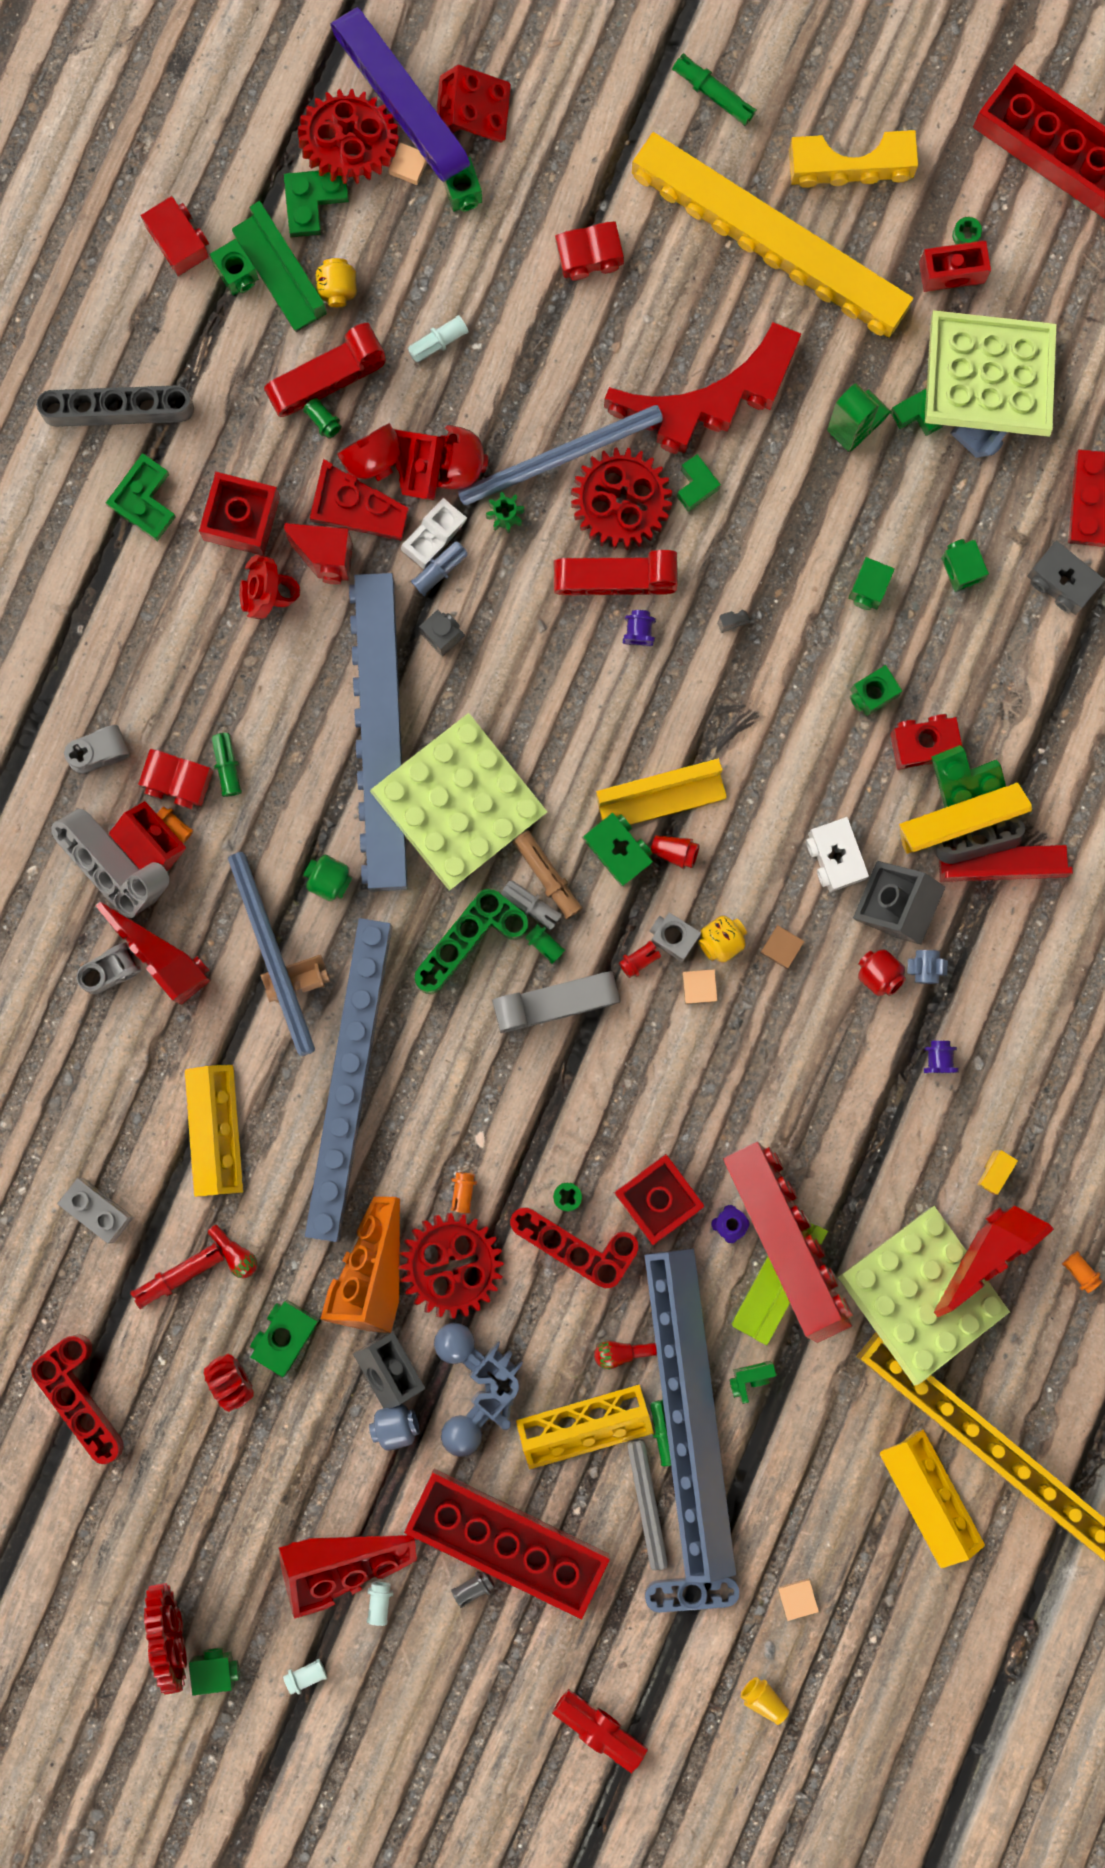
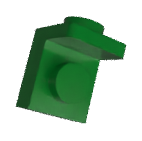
[729,1361,776,1404]

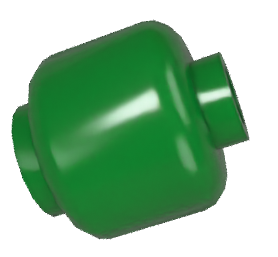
[303,855,353,902]

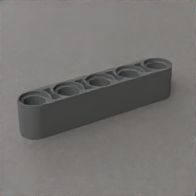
[36,385,194,427]

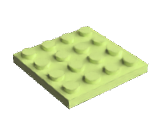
[925,310,1057,437]
[370,713,547,891]
[838,1206,1010,1386]

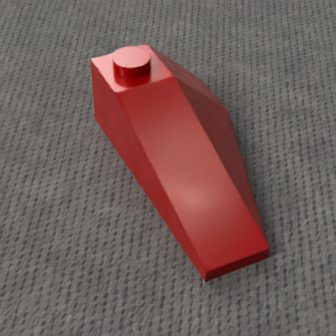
[96,902,211,1005]
[934,1205,1054,1317]
[278,1535,417,1619]

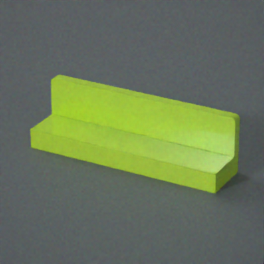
[731,1223,828,1346]

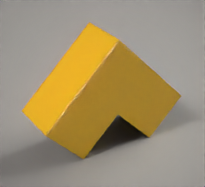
[977,1150,1018,1195]

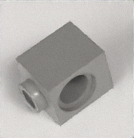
[649,912,701,962]

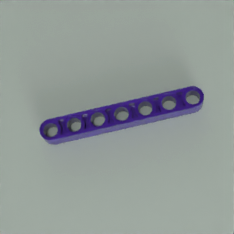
[330,7,470,182]

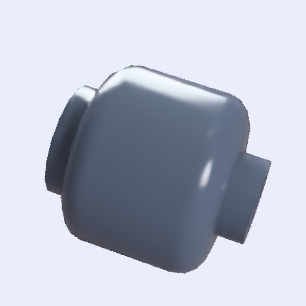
[369,1404,419,1451]

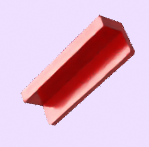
[939,845,1073,882]

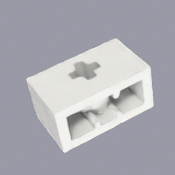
[806,817,869,892]

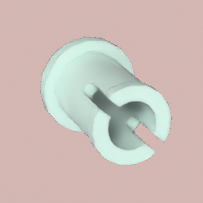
[367,1581,393,1626]
[283,1659,327,1695]

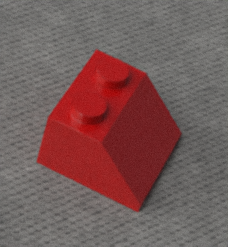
[284,523,353,585]

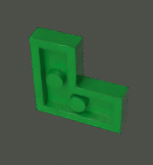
[284,170,349,238]
[105,453,176,542]
[931,745,1006,808]

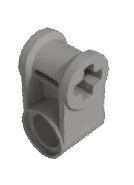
[64,725,129,774]
[76,942,141,994]

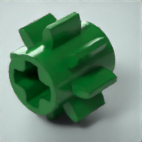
[486,492,525,533]

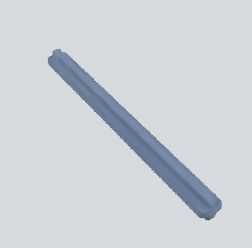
[458,405,663,505]
[228,852,315,1056]

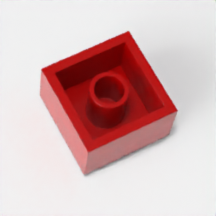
[199,471,280,556]
[613,1154,705,1245]

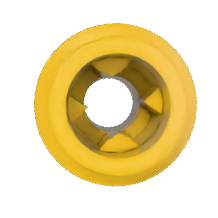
[740,1677,789,1725]

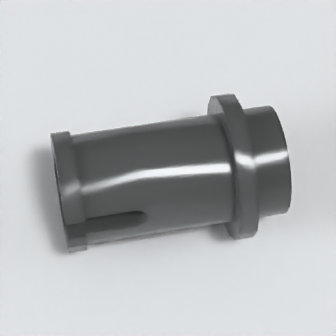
[451,1571,495,1608]

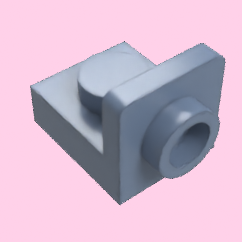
[950,426,1007,458]

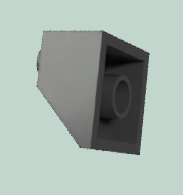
[853,861,945,945]

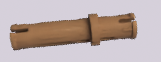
[513,831,583,920]

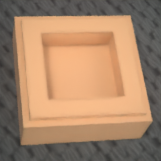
[388,143,427,185]
[682,969,717,1004]
[778,1578,819,1621]

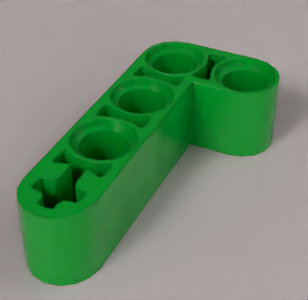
[827,383,891,453]
[414,889,528,994]

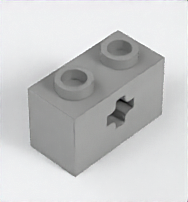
[57,1178,134,1244]

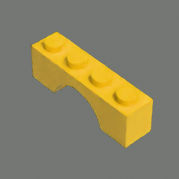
[789,130,918,188]

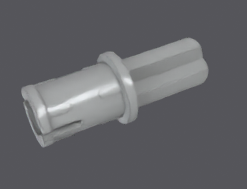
[501,881,562,931]

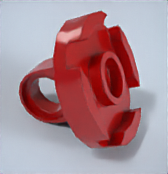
[239,555,301,620]

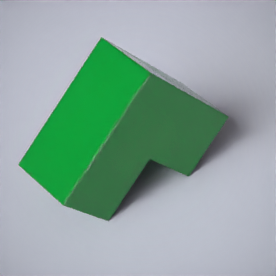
[890,389,944,436]
[677,454,721,512]

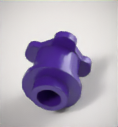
[622,610,656,646]
[924,1041,959,1073]
[711,1205,750,1243]

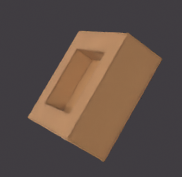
[760,925,804,969]

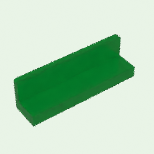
[232,201,327,332]

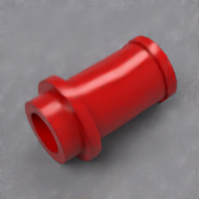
[619,941,661,978]

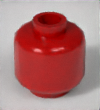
[858,949,906,996]

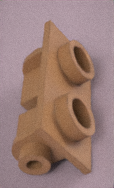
[260,954,330,1003]

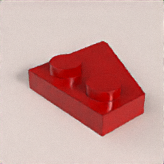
[394,429,445,500]

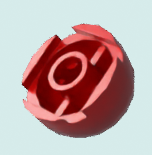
[337,423,401,482]
[437,425,488,489]

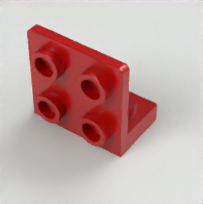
[436,64,511,143]

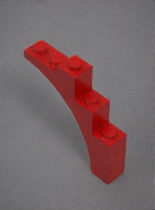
[604,322,801,454]

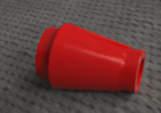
[651,835,700,869]

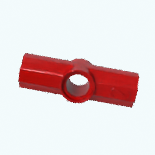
[552,1689,648,1774]

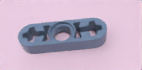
[645,1577,739,1613]

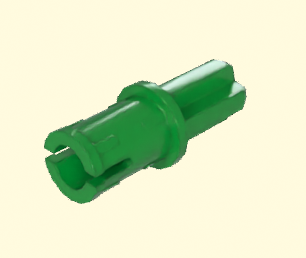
[212,733,242,797]
[650,1400,671,1467]

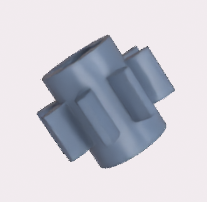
[907,950,948,984]

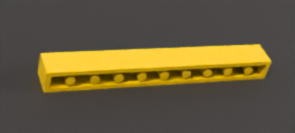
[631,132,914,338]
[856,1332,1105,1562]

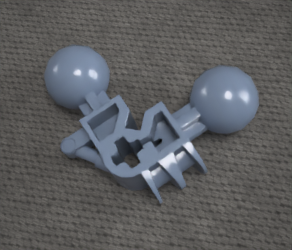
[434,1323,523,1457]

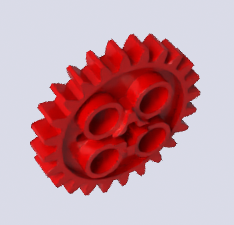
[298,89,399,184]
[571,447,672,550]
[398,1213,504,1319]
[144,1583,187,1695]

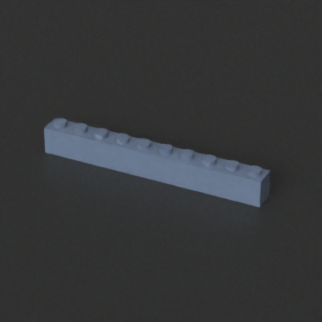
[349,573,408,892]
[305,918,393,1242]
[645,1248,736,1583]

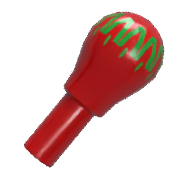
[207,1224,258,1279]
[594,1341,657,1370]

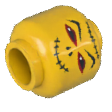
[315,258,357,308]
[698,915,747,962]

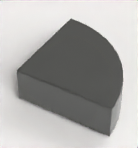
[717,610,750,633]

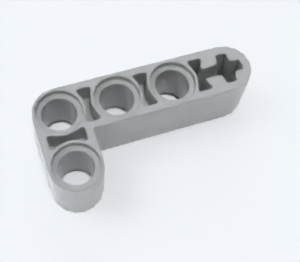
[51,809,169,918]
[492,971,621,1033]

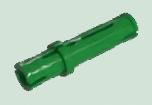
[672,53,757,126]

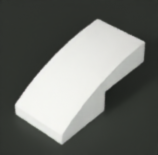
[401,498,467,569]

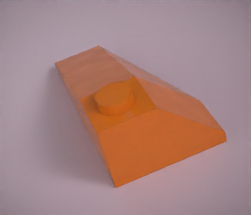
[321,1196,400,1333]

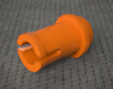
[156,806,194,843]
[450,1172,477,1213]
[1062,1251,1103,1293]

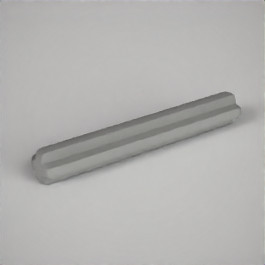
[627,1440,668,1570]

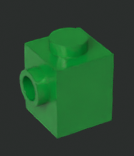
[189,1648,240,1696]

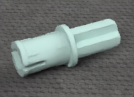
[408,315,469,362]

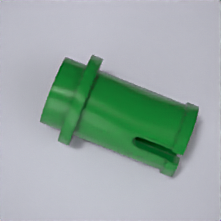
[303,398,342,439]
[525,924,566,964]

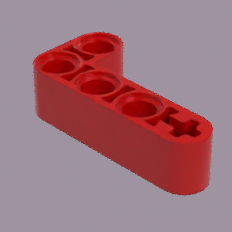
[264,323,386,417]
[554,550,678,595]
[510,1207,638,1289]
[31,1334,124,1464]

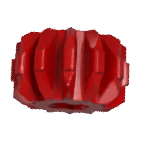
[204,1354,254,1412]

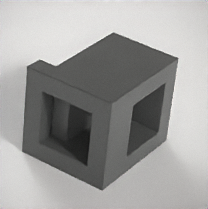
[419,610,465,657]

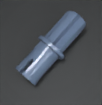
[411,542,468,596]

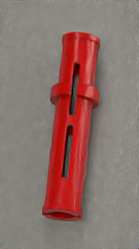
[130,1242,225,1310]

